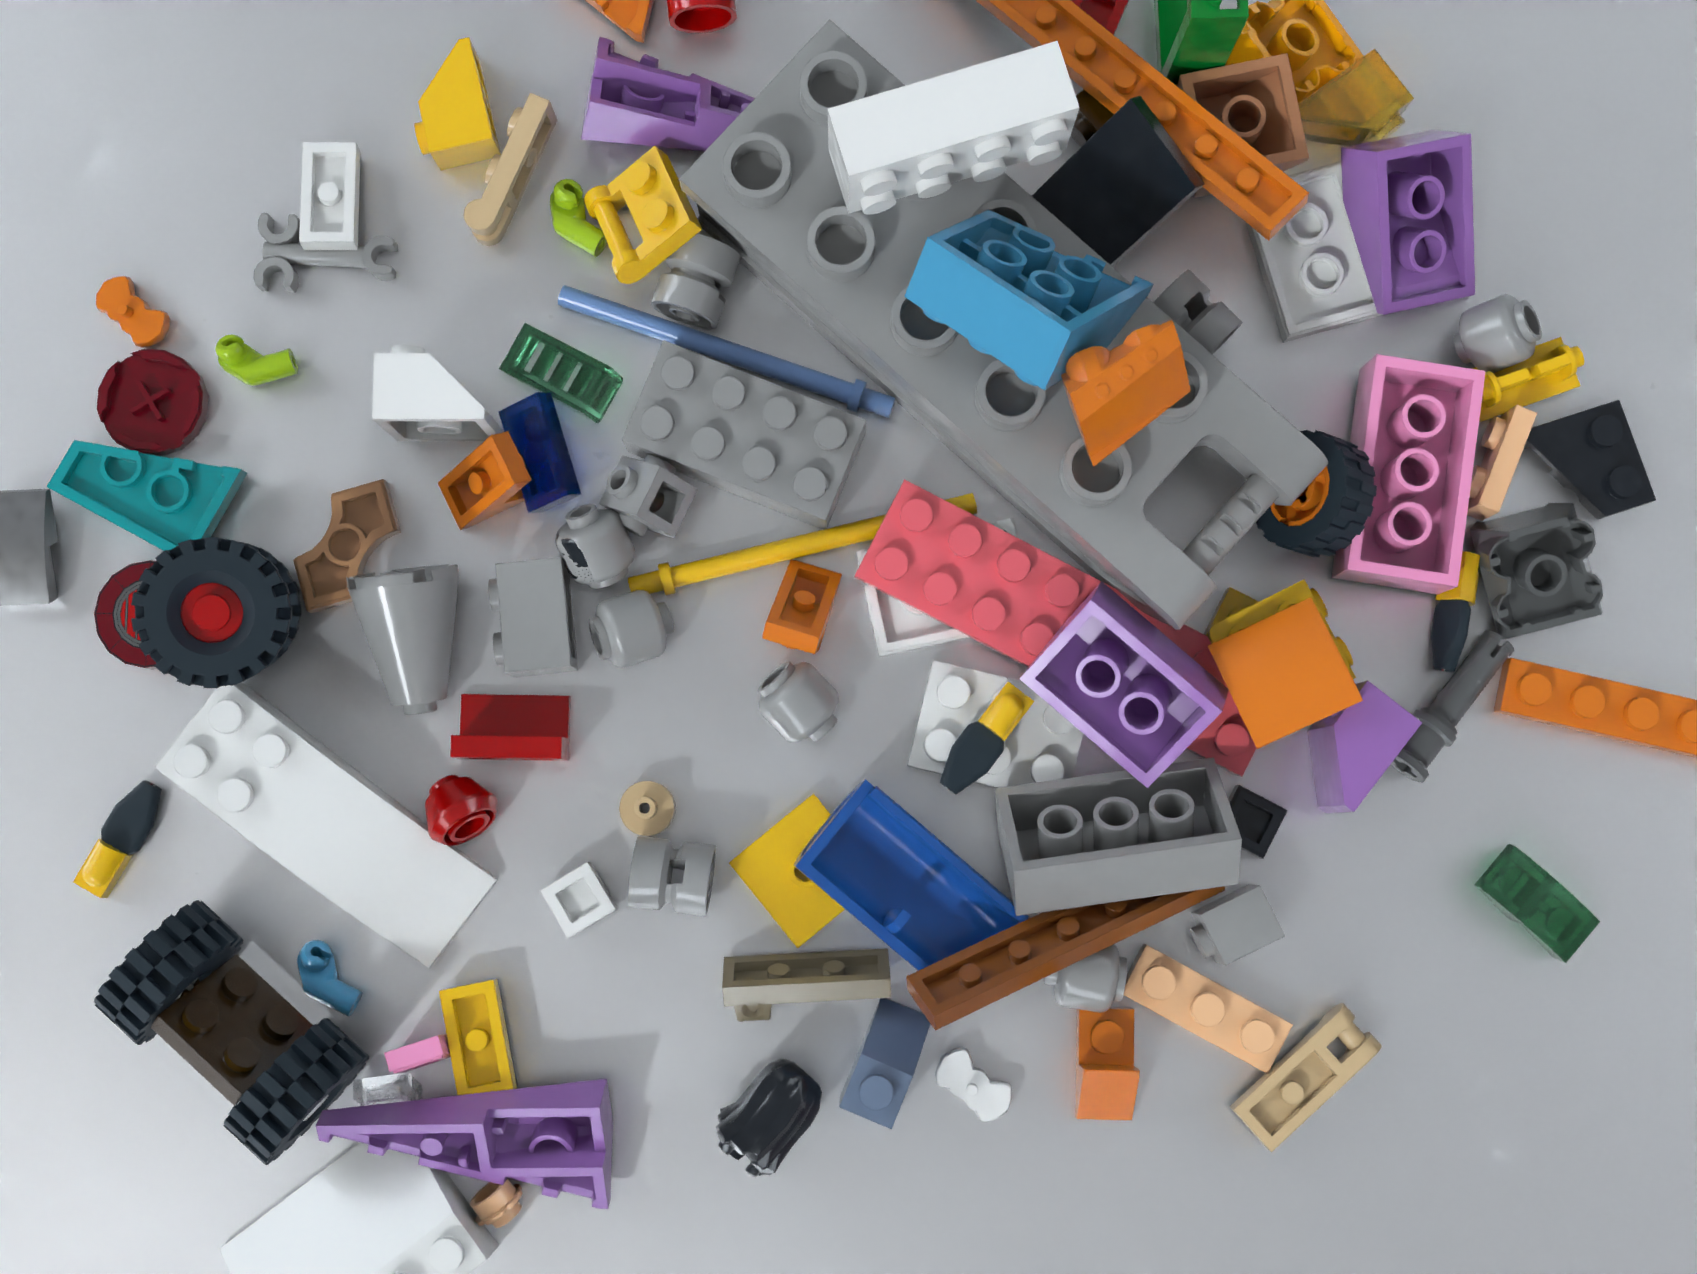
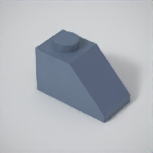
[839,998,930,1129]

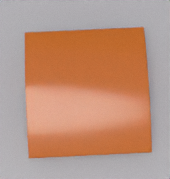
[1208,597,1363,749]

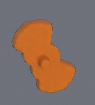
[96,276,170,348]

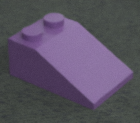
[1340,130,1475,315]

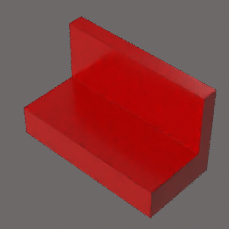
[450,694,571,761]

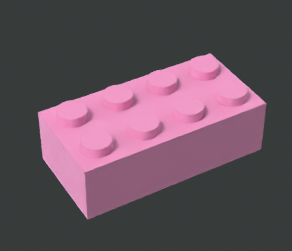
[1331,354,1486,594]

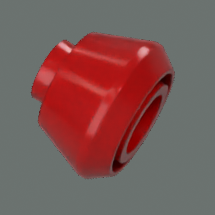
[425,775,498,846]

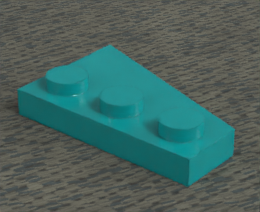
[47,440,248,551]

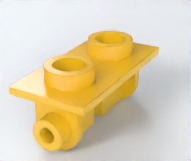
[1472,337,1584,422]

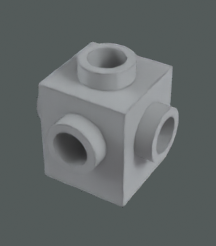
[599,454,698,538]

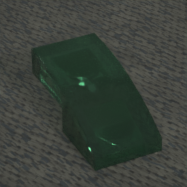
[1474,844,1600,963]

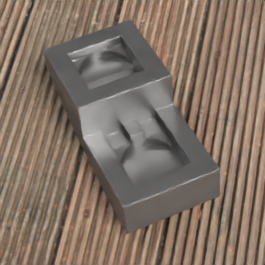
[0,489,58,606]

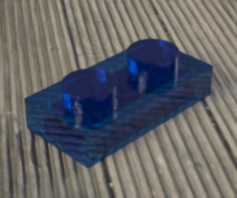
[498,392,581,513]

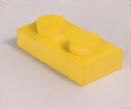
[439,978,517,1095]

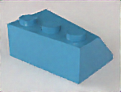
[904,209,1154,390]

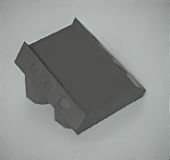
[1470,503,1603,639]

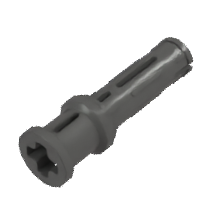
[1391,630,1515,783]

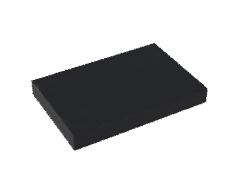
[1032,96,1205,267]

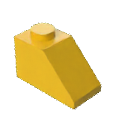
[414,37,501,171]

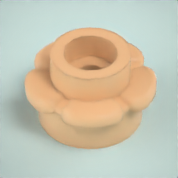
[470,1178,522,1228]

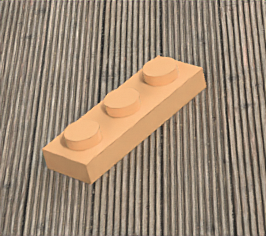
[1124,943,1293,1074]

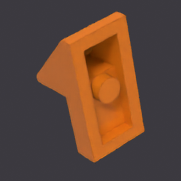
[438,431,535,530]
[762,559,842,654]
[1075,1007,1140,1120]

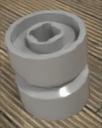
[651,233,741,329]
[1153,270,1243,355]
[628,836,716,916]

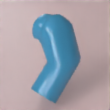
[297,940,363,1017]

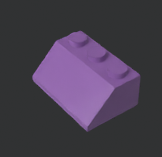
[1020,581,1229,788]

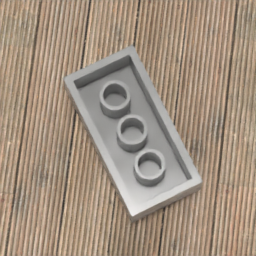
[622,340,866,529]
[995,758,1242,916]

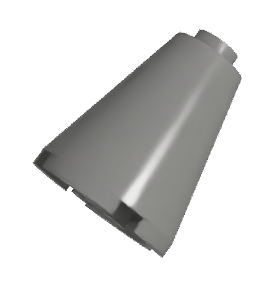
[346,564,459,715]

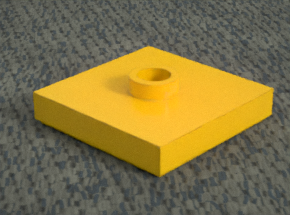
[729,793,845,948]

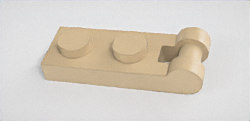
[463,93,557,246]
[1230,1003,1382,1152]

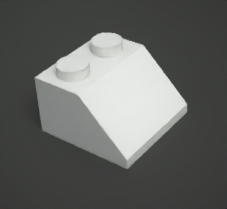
[372,345,504,441]

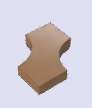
[293,479,401,613]

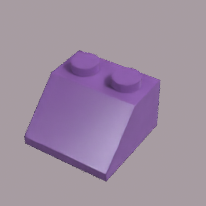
[1307,680,1422,813]

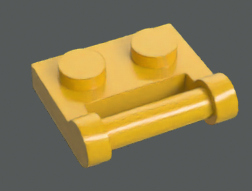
[584,146,702,284]

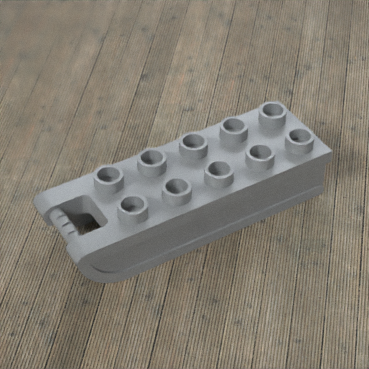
[679,19,1328,630]

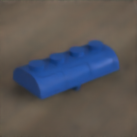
[794,779,1029,971]

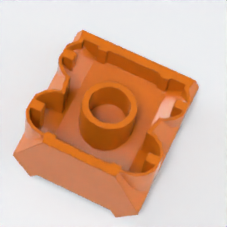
[1061,319,1191,467]

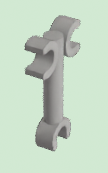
[253,213,398,293]

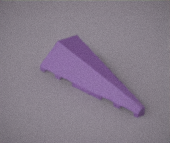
[581,37,755,151]
[316,1079,613,1209]

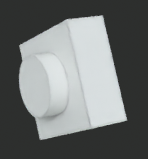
[540,862,618,938]

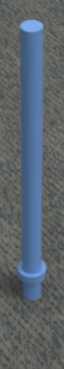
[558,285,896,418]

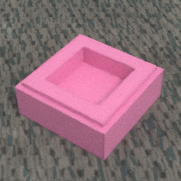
[384,1034,451,1074]

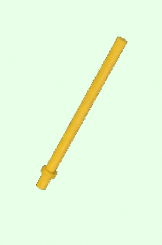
[628,493,977,596]

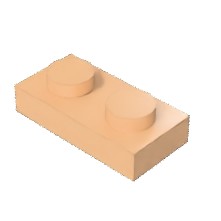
[1467,405,1537,521]

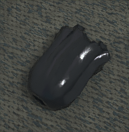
[716,1059,822,1178]

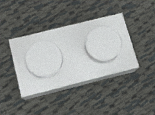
[299,142,360,250]

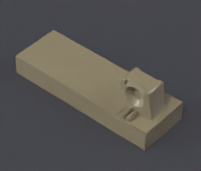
[722,948,891,1022]

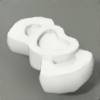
[935,1047,1012,1122]

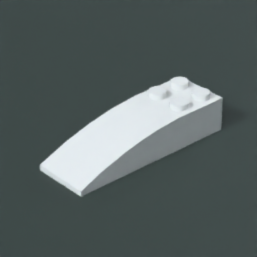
[155,683,498,968]

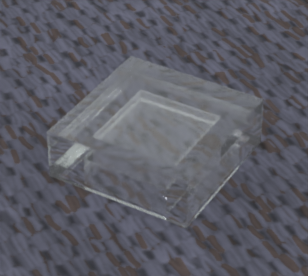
[353,1072,423,1106]

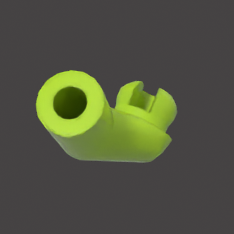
[550,179,607,257]
[215,335,298,386]

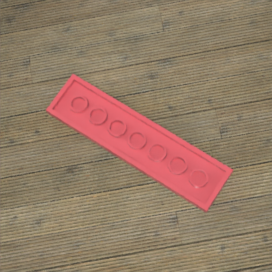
[854,479,1257,777]

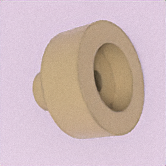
[619,781,676,836]

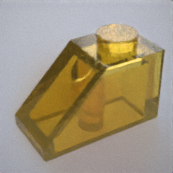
[1298,48,1414,146]

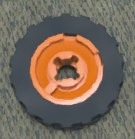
[1256,430,1377,558]

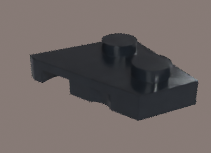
[1524,400,1656,520]

